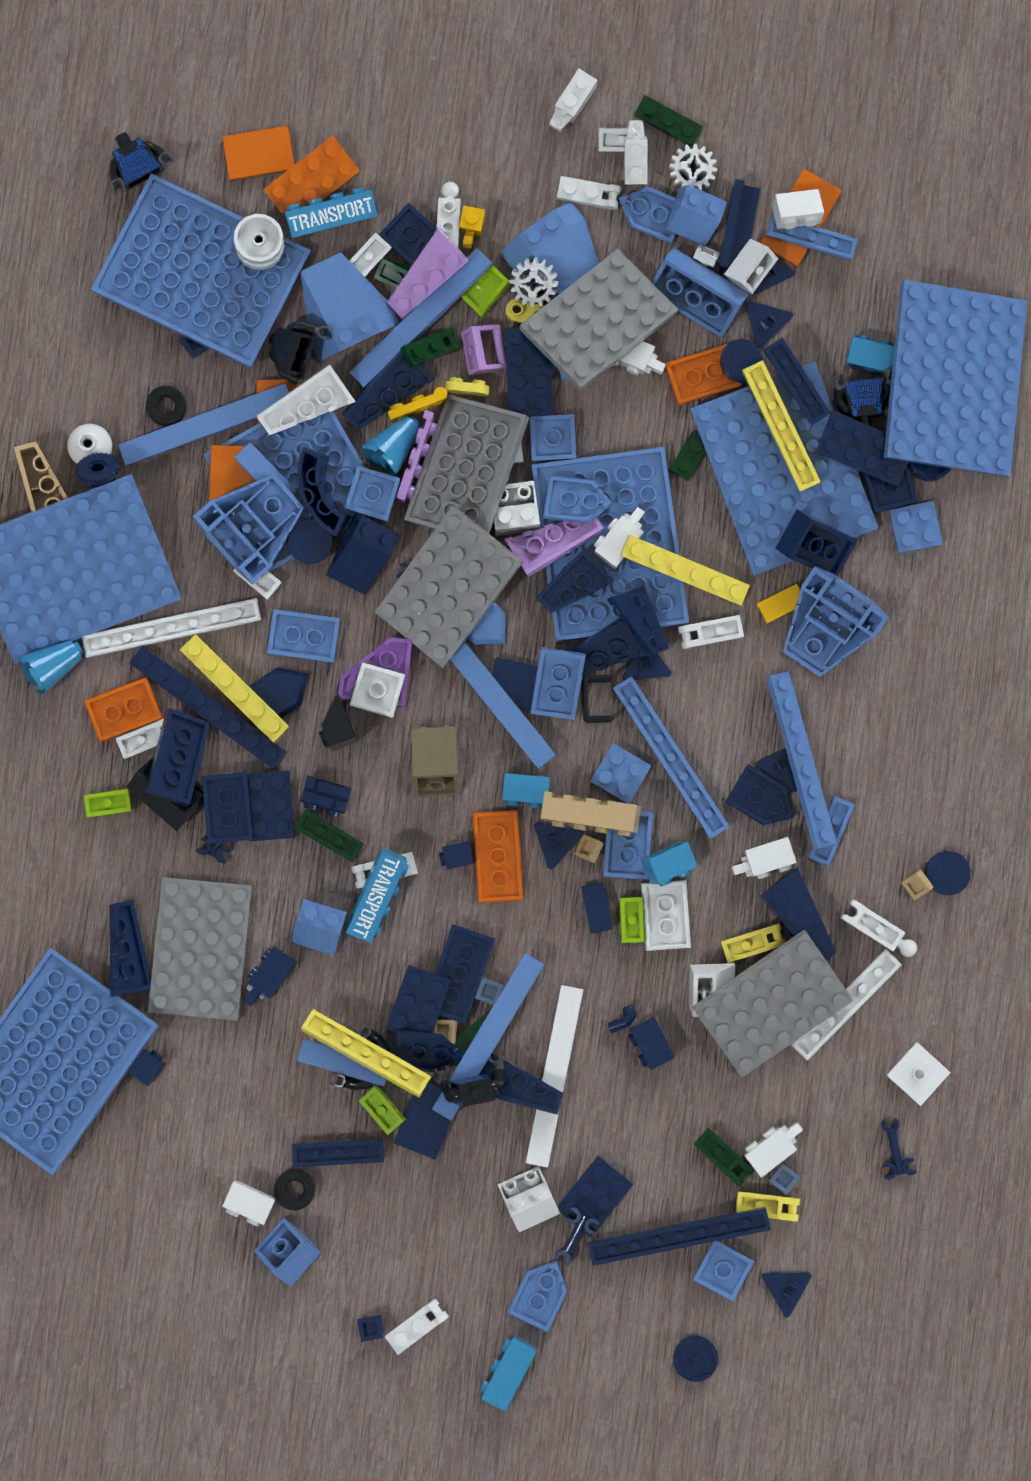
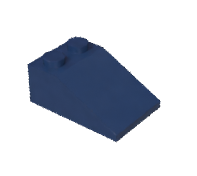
[775,509,858,576]
[326,515,400,595]

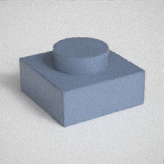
[475,977,504,1005]
[768,1163,800,1195]

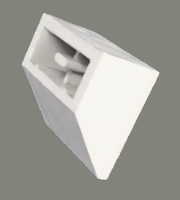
[494,481,540,536]
[689,963,735,1017]
[498,1166,560,1232]

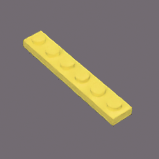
[742,360,821,492]
[620,535,750,606]
[180,634,290,744]
[301,1009,431,1098]

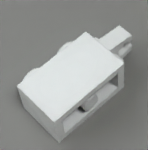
[550,69,598,132]
[624,120,647,184]
[613,341,666,375]
[594,507,645,569]
[731,837,797,880]
[743,1122,803,1178]

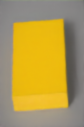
[756,584,800,624]

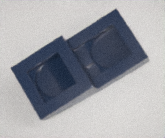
[581,882,613,934]

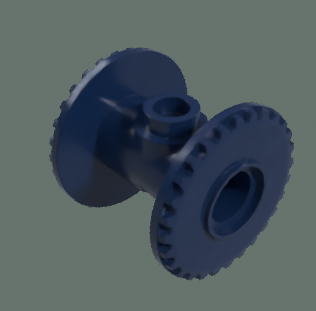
[75,453,120,492]

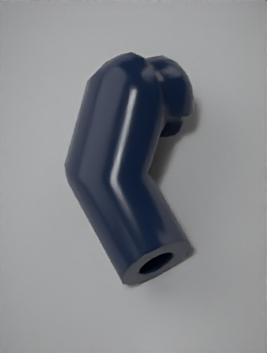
[608,1005,637,1033]

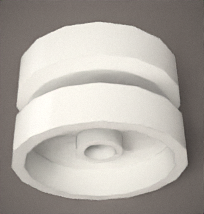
[234,214,284,270]

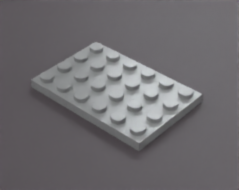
[519,249,679,391]
[404,394,529,533]
[375,506,523,668]
[148,877,252,1021]
[692,930,853,1077]

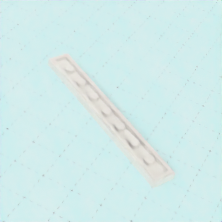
[82,598,262,658]
[526,985,583,1168]

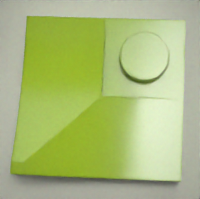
[461,266,511,319]

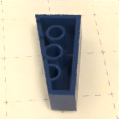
[760,868,836,961]

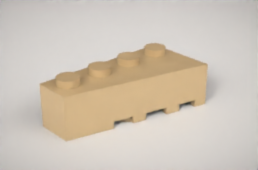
[14,441,68,512]
[541,791,641,837]

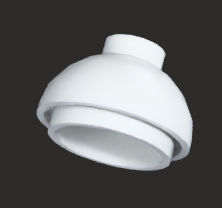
[67,424,112,464]

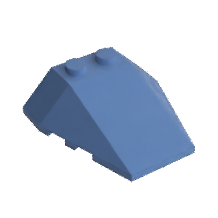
[500,202,599,299]
[301,252,399,362]
[192,474,304,584]
[783,567,889,677]

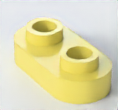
[506,299,544,324]
[445,378,490,397]

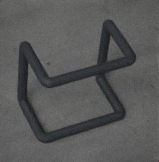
[582,675,614,723]

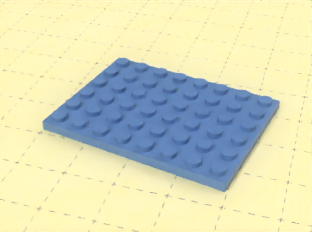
[91,173,311,369]
[884,280,1027,477]
[689,361,878,576]
[531,447,689,642]
[0,473,182,664]
[0,948,160,1176]

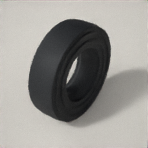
[146,386,186,426]
[274,1169,315,1211]

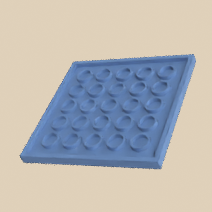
[204,411,368,572]

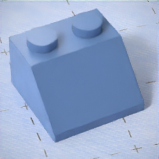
[665,185,727,246]
[291,899,348,956]
[254,1217,321,1287]

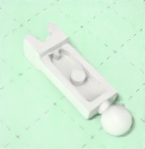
[437,181,461,247]
[840,899,917,957]

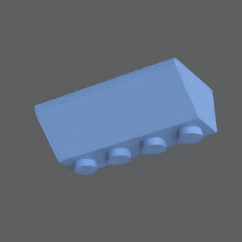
[652,247,749,338]

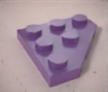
[338,637,412,707]

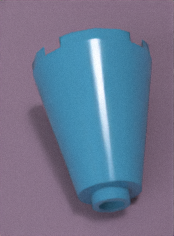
[361,416,420,477]
[18,640,83,697]

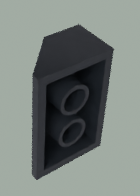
[319,695,357,751]
[126,757,204,832]

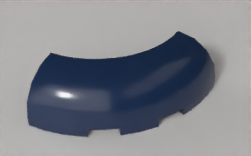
[298,447,351,536]

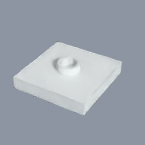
[350,662,405,718]
[886,1042,951,1106]

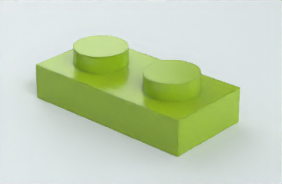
[84,789,132,818]
[620,897,644,943]
[359,1085,406,1135]

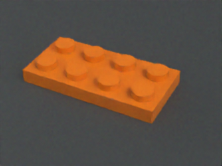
[263,136,360,218]

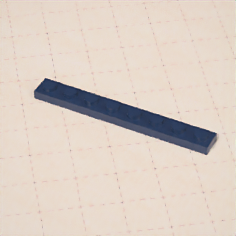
[129,645,287,770]
[588,1207,771,1266]

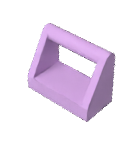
[461,325,507,375]

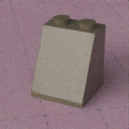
[411,725,459,797]

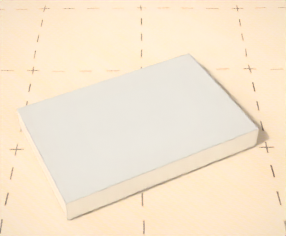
[641,880,691,951]

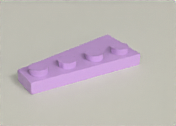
[387,227,468,319]
[396,410,437,503]
[504,517,604,577]

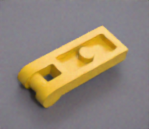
[388,387,447,423]

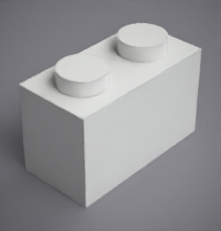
[772,189,824,229]
[724,239,778,294]
[222,1180,276,1226]

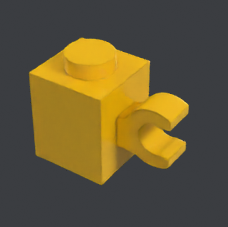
[459,205,485,249]

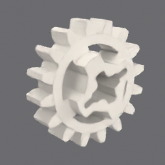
[669,144,718,190]
[509,257,559,307]

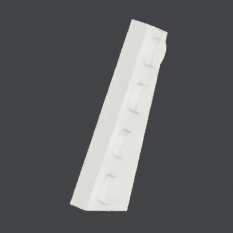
[256,364,355,435]

